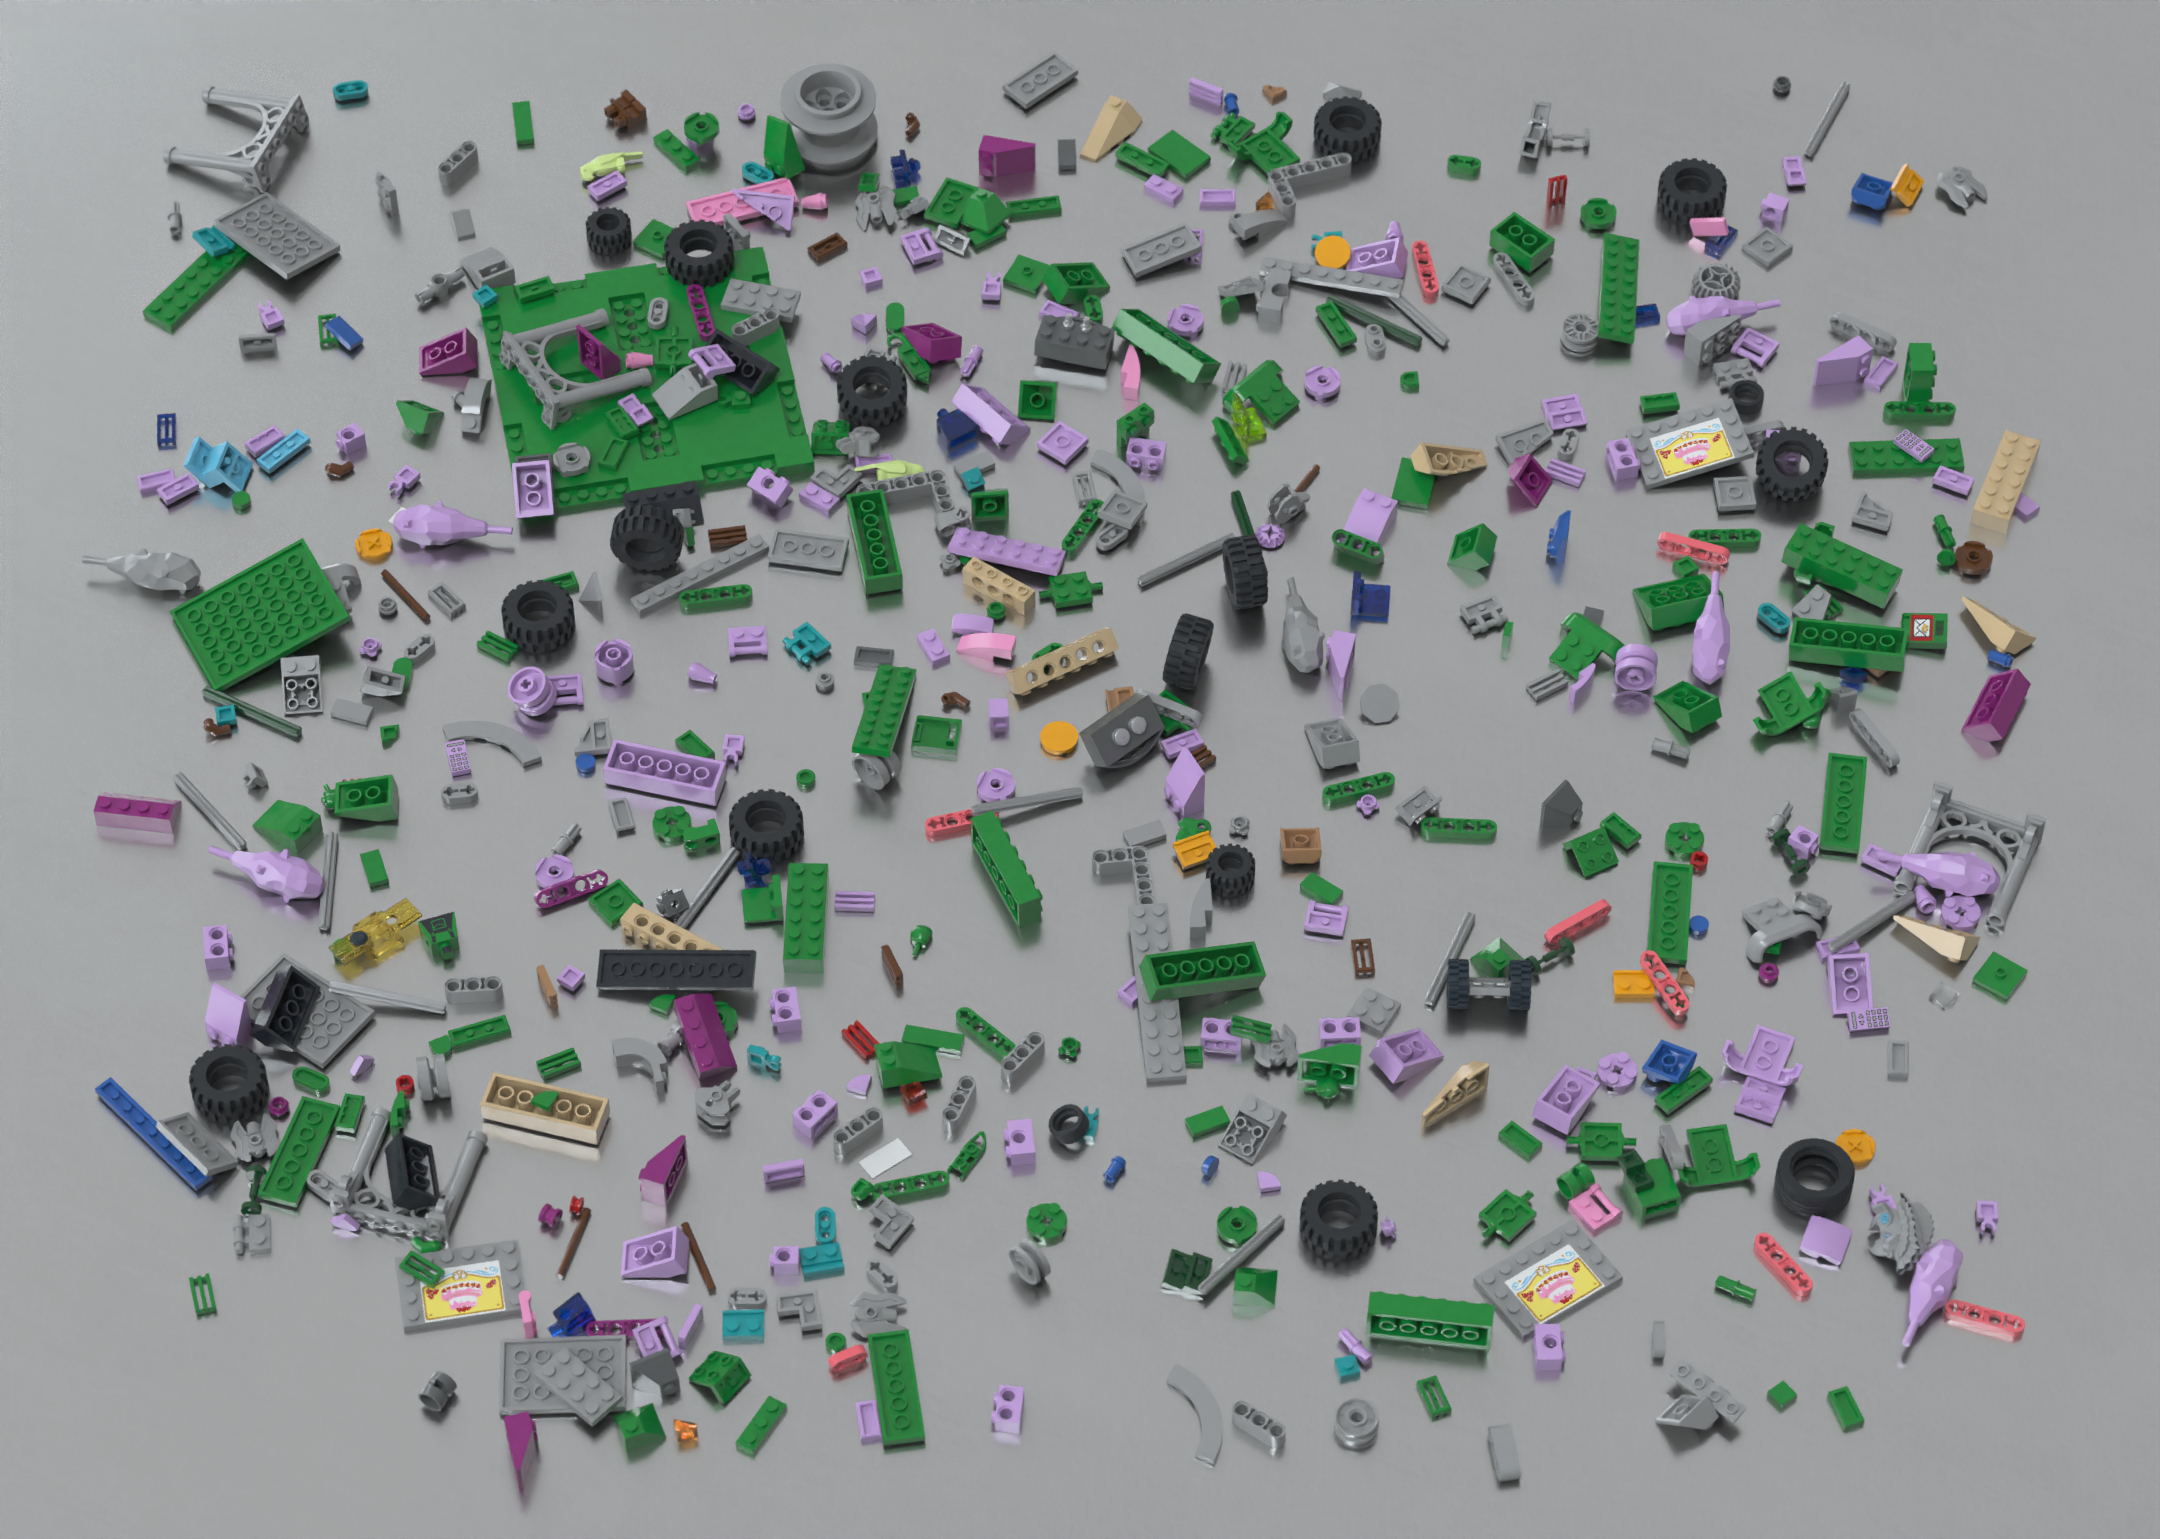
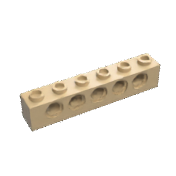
[1005,627,1119,696]
[620,903,723,950]

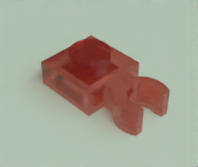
[899,1081,928,1106]

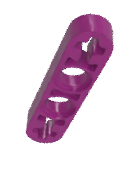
[687,284,715,342]
[534,869,608,908]
[586,1319,665,1341]

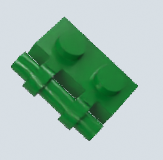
[1210,113,1255,145]

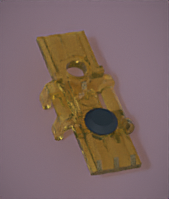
[329,898,423,966]

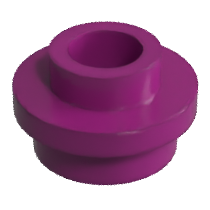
[1759,963,1779,982]
[269,1096,289,1116]

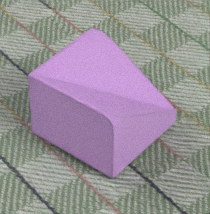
[851,314,877,334]

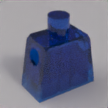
[936,408,978,452]
[547,1292,596,1337]

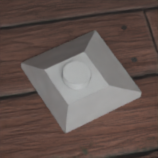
[1655,1394,1719,1430]

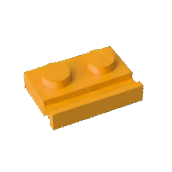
[1890,164,1925,207]
[1172,830,1216,870]
[1613,970,1655,998]

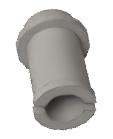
[451,390,464,407]

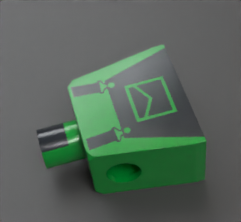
[418,912,459,960]

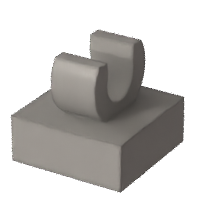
[673,508,695,528]
[242,762,268,789]

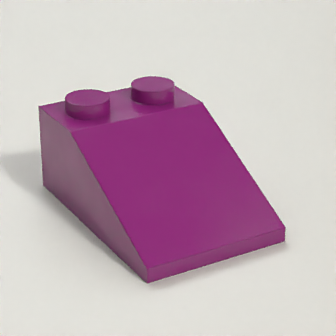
[978,135,1036,177]
[902,323,962,363]
[576,324,621,380]
[419,327,478,375]
[639,1135,688,1207]
[504,1412,538,1492]

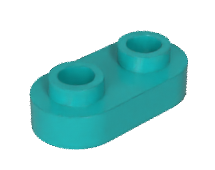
[333,80,368,100]
[742,162,774,184]
[1757,603,1791,633]
[815,1207,836,1245]

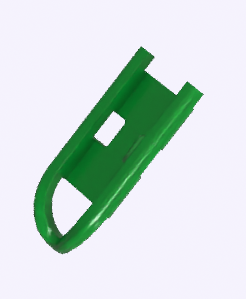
[947,1131,986,1180]

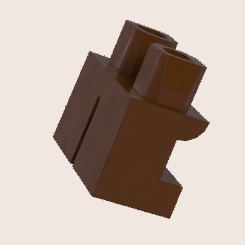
[604,89,647,130]

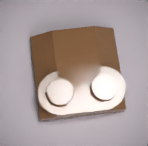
[1280,827,1322,864]

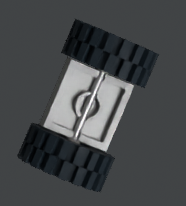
[1447,959,1532,1010]

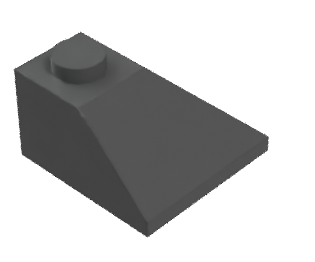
[1540,779,1583,829]
[629,1348,680,1396]

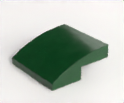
[1161,1248,1213,1295]

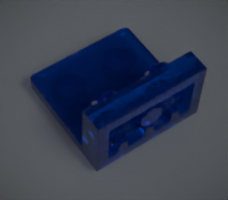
[1351,571,1391,617]

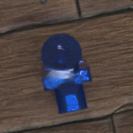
[890,149,921,185]
[737,852,772,887]

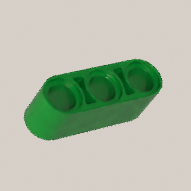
[1332,529,1385,565]

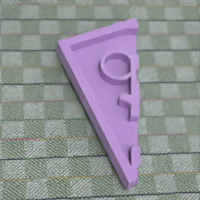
[732,189,795,231]

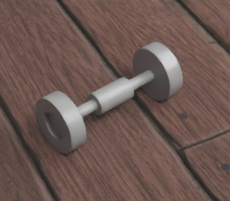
[1546,128,1590,146]

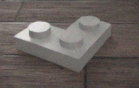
[810,464,863,498]
[869,1194,915,1249]
[776,1289,822,1331]

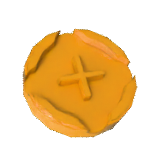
[1315,235,1351,269]
[355,528,393,561]
[1040,721,1078,755]
[1835,1129,1876,1166]

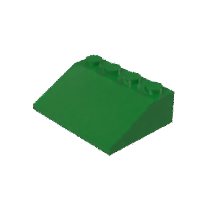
[1633,573,1725,631]

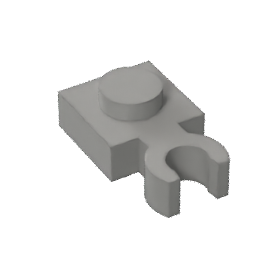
[897,197,930,219]

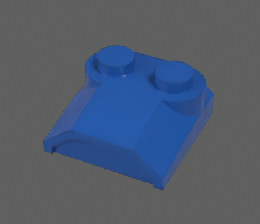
[1851,173,1894,210]
[1547,510,1571,563]
[1642,1039,1697,1084]

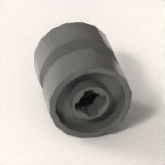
[418,1371,457,1411]

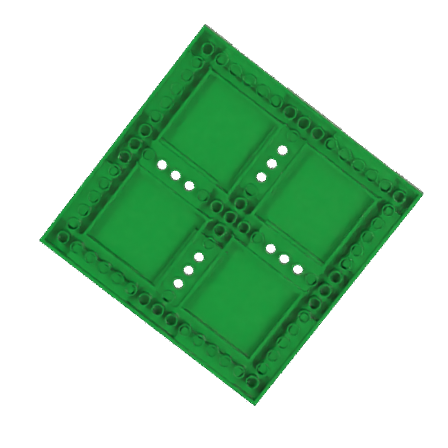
[479,246,815,513]

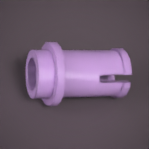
[820,352,842,373]

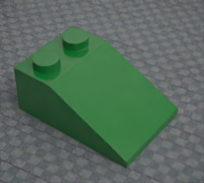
[763,115,805,179]
[1042,262,1110,305]
[1653,681,1722,733]
[334,774,398,822]
[253,800,323,855]
[874,1041,942,1089]
[1298,1043,1362,1088]

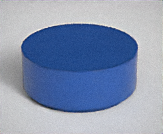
[576,754,596,773]
[1689,915,1709,935]
[1202,1155,1219,1177]

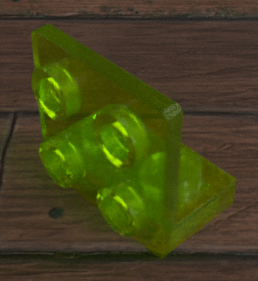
[1231,393,1267,443]

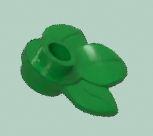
[1176,818,1212,841]

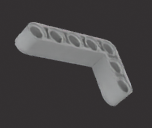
[1268,153,1352,218]
[856,469,955,514]
[1092,846,1156,905]

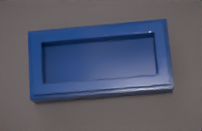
[325,316,364,350]

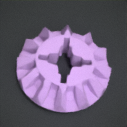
[1255,522,1285,548]

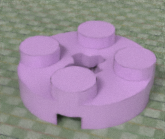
[1167,304,1204,337]
[1304,366,1341,400]
[977,768,1016,802]
[535,855,575,892]
[1940,896,1981,932]
[1597,1052,1638,1091]

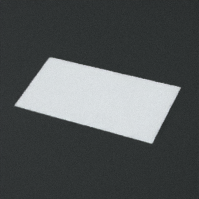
[858,1138,912,1179]

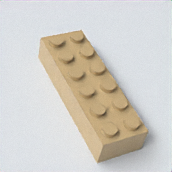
[1970,430,2041,534]
[480,1072,610,1145]

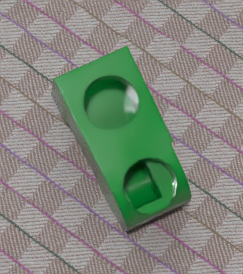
[683,818,721,850]

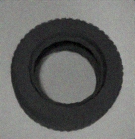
[1775,1138,1855,1217]

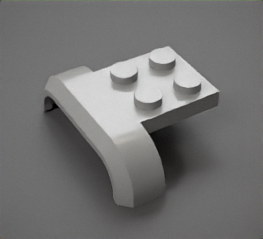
[321,563,361,613]
[1742,897,1823,963]

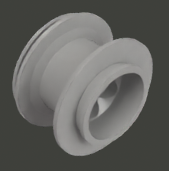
[780,64,878,168]

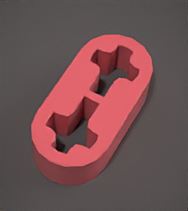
[828,1344,868,1372]

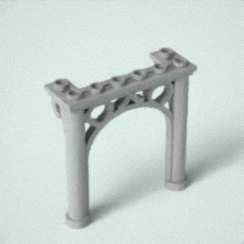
[163,86,309,193]
[499,308,652,430]
[1893,781,2047,927]
[328,1107,488,1243]

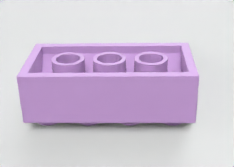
[951,383,1031,445]

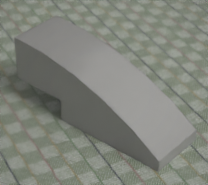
[1234,209,1288,240]
[1190,878,1213,939]

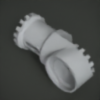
[657,1020,684,1056]

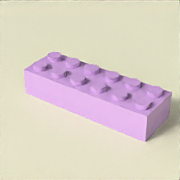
[603,739,727,806]

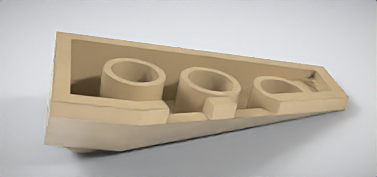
[1080,95,1143,162]
[1410,442,1488,476]
[1961,596,2036,654]
[1893,915,1980,963]
[1421,1061,1490,1127]

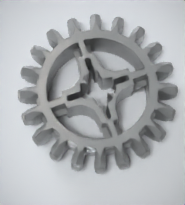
[1692,262,1741,300]

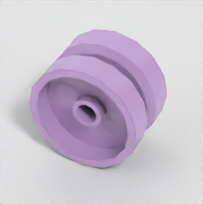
[1614,644,1658,691]
[507,666,557,716]

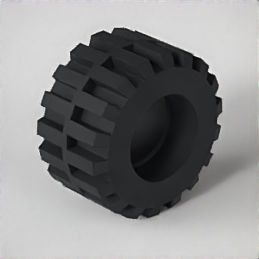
[586,207,632,255]
[1206,843,1255,897]

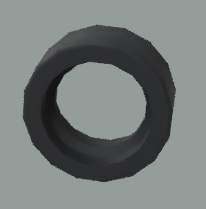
[1728,380,1764,415]
[1048,1104,1089,1145]

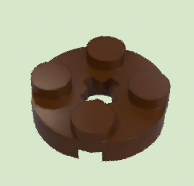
[1955,541,1993,575]

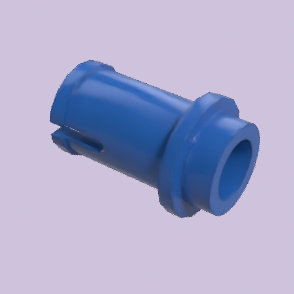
[1224,93,1240,115]
[1987,649,2013,668]
[1103,1156,1126,1183]

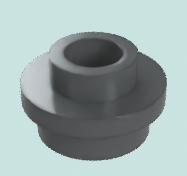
[1773,76,1791,92]

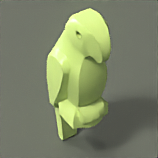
[580,152,643,181]
[854,460,924,481]

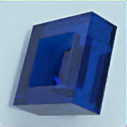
[1840,667,1867,684]

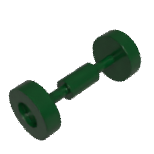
[1771,829,1811,876]
[1525,937,1575,976]
[241,1165,267,1217]

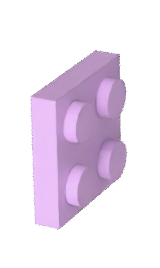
[1037,421,1089,465]

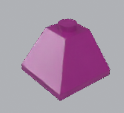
[1508,454,1553,506]

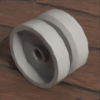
[852,750,901,790]
[416,1053,451,1102]

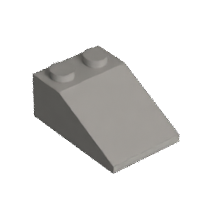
[1304,718,1360,769]

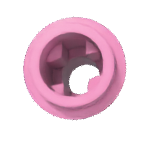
[801,192,828,210]
[625,352,653,370]

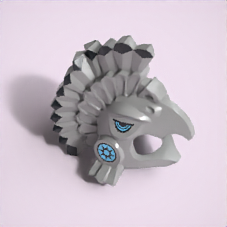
[1868,1193,1935,1275]

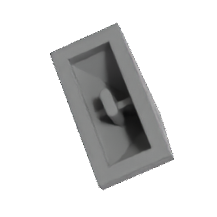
[1323,82,1362,100]
[934,224,971,255]
[238,333,277,350]
[578,571,603,613]

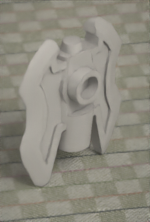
[1938,166,1988,209]
[855,185,897,231]
[1250,1024,1299,1068]
[231,1113,281,1162]
[850,1292,907,1338]

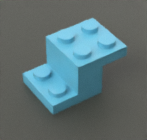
[183,436,253,492]

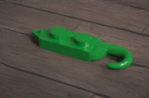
[887,333,931,384]

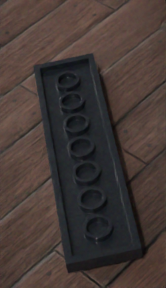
[596,949,757,990]

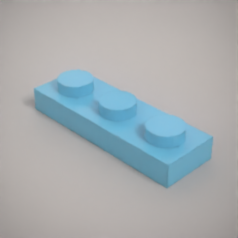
[256,429,311,474]

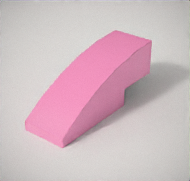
[1121,345,1140,401]
[956,633,1016,661]

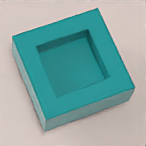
[472,284,498,308]
[960,467,985,492]
[215,704,237,726]
[1334,1354,1361,1380]

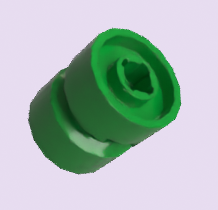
[1556,1162,1595,1200]

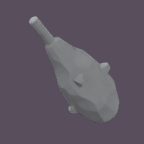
[82,548,201,594]
[1282,577,1325,673]

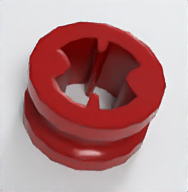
[1690,851,1708,871]
[396,1075,415,1095]
[569,1196,584,1216]

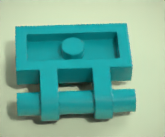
[782,622,831,665]

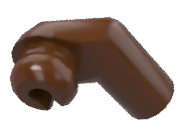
[905,112,920,137]
[325,461,354,477]
[941,692,971,709]
[203,718,231,736]

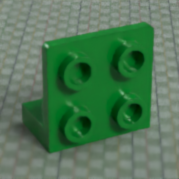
[811,419,851,455]
[1563,826,1619,877]
[742,874,784,923]
[688,1351,752,1404]

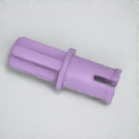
[960,345,983,377]
[1338,1328,1374,1365]

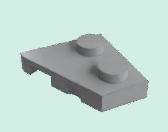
[1218,276,1265,297]
[1851,491,1893,532]
[1791,584,1832,620]
[574,718,611,757]

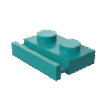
[192,225,235,257]
[799,1242,844,1278]
[722,1310,764,1341]

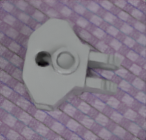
[836,426,880,458]
[1267,483,1310,524]
[694,1080,741,1126]

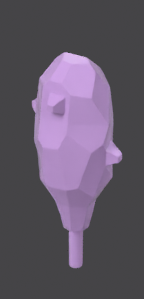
[1666,295,1780,337]
[393,501,513,548]
[1692,571,1730,685]
[208,846,324,903]
[1876,850,2001,897]
[1902,1239,1964,1347]

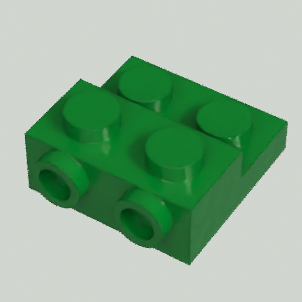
[1116,402,1155,449]

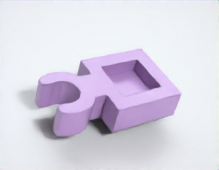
[981,272,1001,300]
[258,300,285,330]
[388,465,421,495]
[723,734,745,766]
[1869,1184,1897,1215]
[1976,1201,1998,1235]

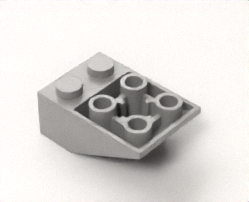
[460,247,516,289]
[1684,315,1742,367]
[652,363,718,420]
[280,655,323,715]
[1218,1092,1287,1164]

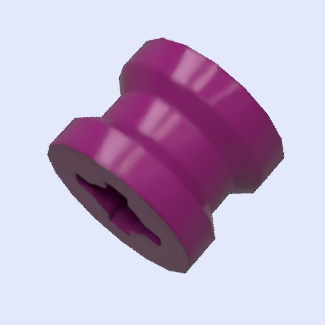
[538,1203,563,1229]

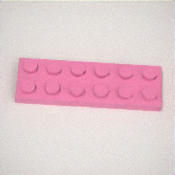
[686,178,799,226]

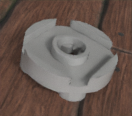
[553,443,591,477]
[1792,891,1832,919]

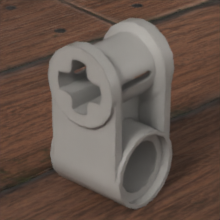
[934,507,971,537]

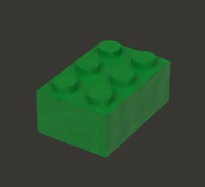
[1489,212,1555,273]
[1903,343,1937,402]

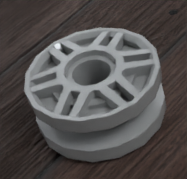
[1561,313,1599,352]
[1009,1239,1051,1285]
[1335,1397,1379,1445]

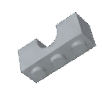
[1256,267,1292,323]

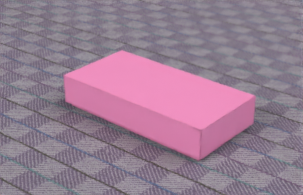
[1690,217,1729,236]

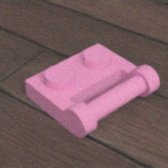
[1569,1183,1623,1234]
[519,1290,538,1338]

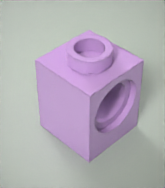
[1760,192,1790,223]
[336,422,366,456]
[988,698,1009,729]
[1788,825,1819,860]
[770,1246,799,1275]

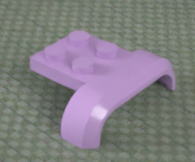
[1722,1025,1804,1086]

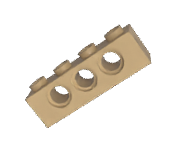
[963,557,1035,617]

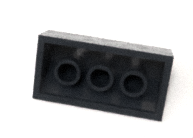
[702,328,780,395]
[622,480,704,525]
[250,965,321,1052]
[385,1133,440,1210]

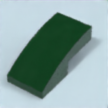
[1617,1150,1654,1193]

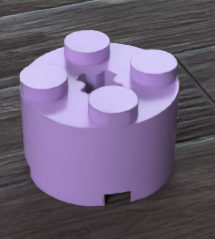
[595,639,634,685]

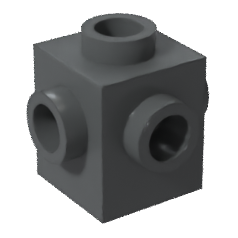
[656,888,690,918]

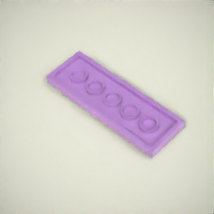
[948,527,1066,576]

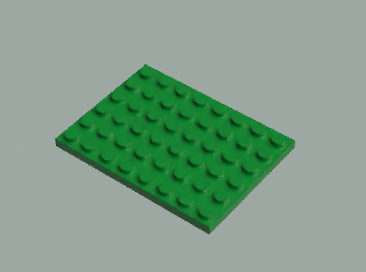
[170,538,351,691]

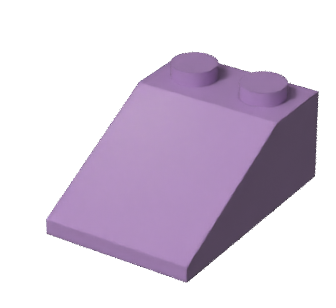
[1346,237,1408,279]
[1813,335,1873,386]
[512,460,554,519]
[1339,488,1398,554]
[1326,630,1356,701]
[1164,747,1205,818]
[1827,953,1873,1015]
[205,982,252,1046]
[1369,1028,1444,1084]
[1532,1065,1600,1135]
[621,1226,689,1278]

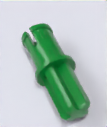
[1933,514,1956,549]
[1715,1275,1757,1302]

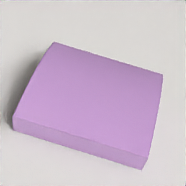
[1541,393,1588,431]
[1734,1076,1786,1124]
[1799,1215,1853,1266]

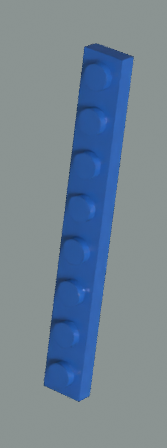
[95,1077,212,1191]

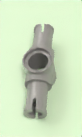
[415,267,465,304]

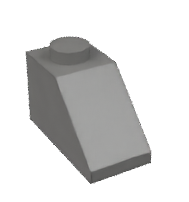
[360,666,405,696]

